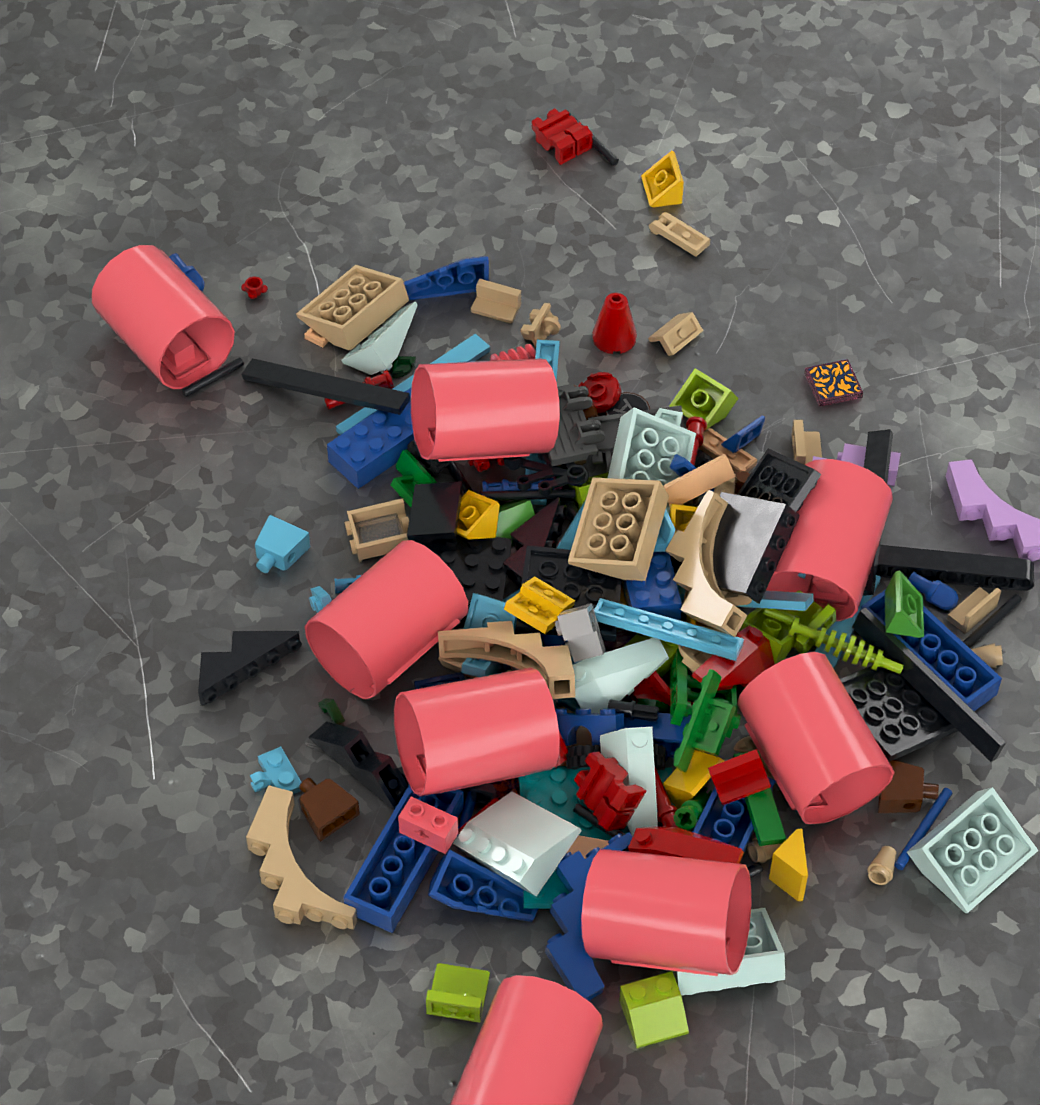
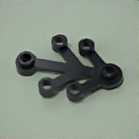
[503,453,589,496]

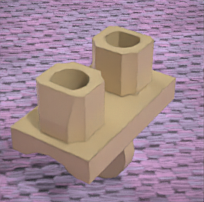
[521,303,561,347]

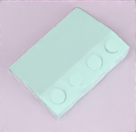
[608,408,696,514]
[907,787,1038,913]
[453,791,582,896]
[672,908,785,995]

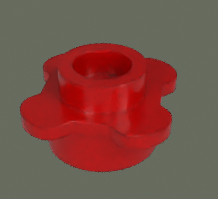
[241,276,268,299]

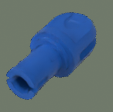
[169,253,204,291]
[908,572,959,610]

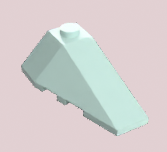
[341,302,418,375]
[573,638,669,713]
[600,727,658,836]

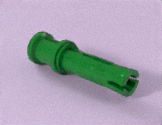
[674,787,712,830]

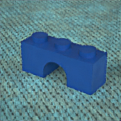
[555,708,624,746]

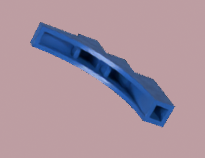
[545,832,633,1001]

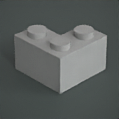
[555,603,606,662]

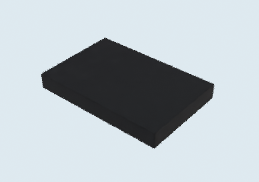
[407,481,463,541]

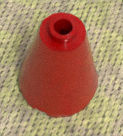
[592,293,637,354]

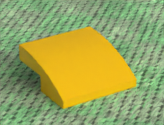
[504,576,575,634]

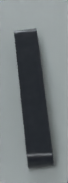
[876,545,1034,591]

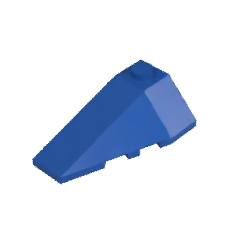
[404,256,489,301]
[428,850,538,922]

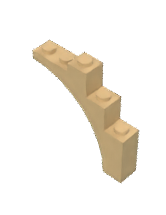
[665,490,747,637]
[438,621,575,699]
[246,785,357,930]

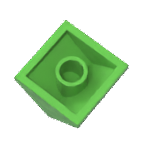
[496,499,535,546]
[885,571,924,638]

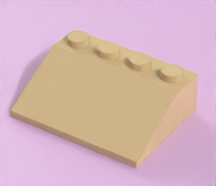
[296,265,409,351]
[568,478,669,581]

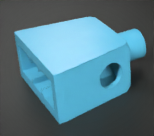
[255,515,311,573]

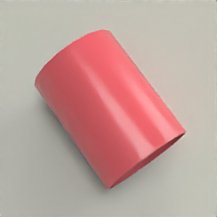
[92,245,235,389]
[411,358,560,462]
[766,459,893,621]
[305,540,468,700]
[737,652,895,824]
[394,668,559,796]
[582,849,751,976]
[450,975,603,1105]

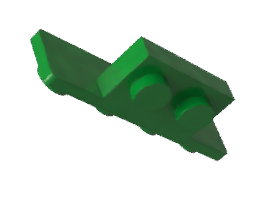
[391,450,437,507]
[674,669,736,773]

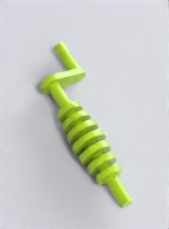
[764,608,904,674]

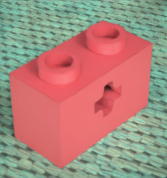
[398,797,458,854]

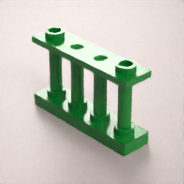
[670,649,741,738]

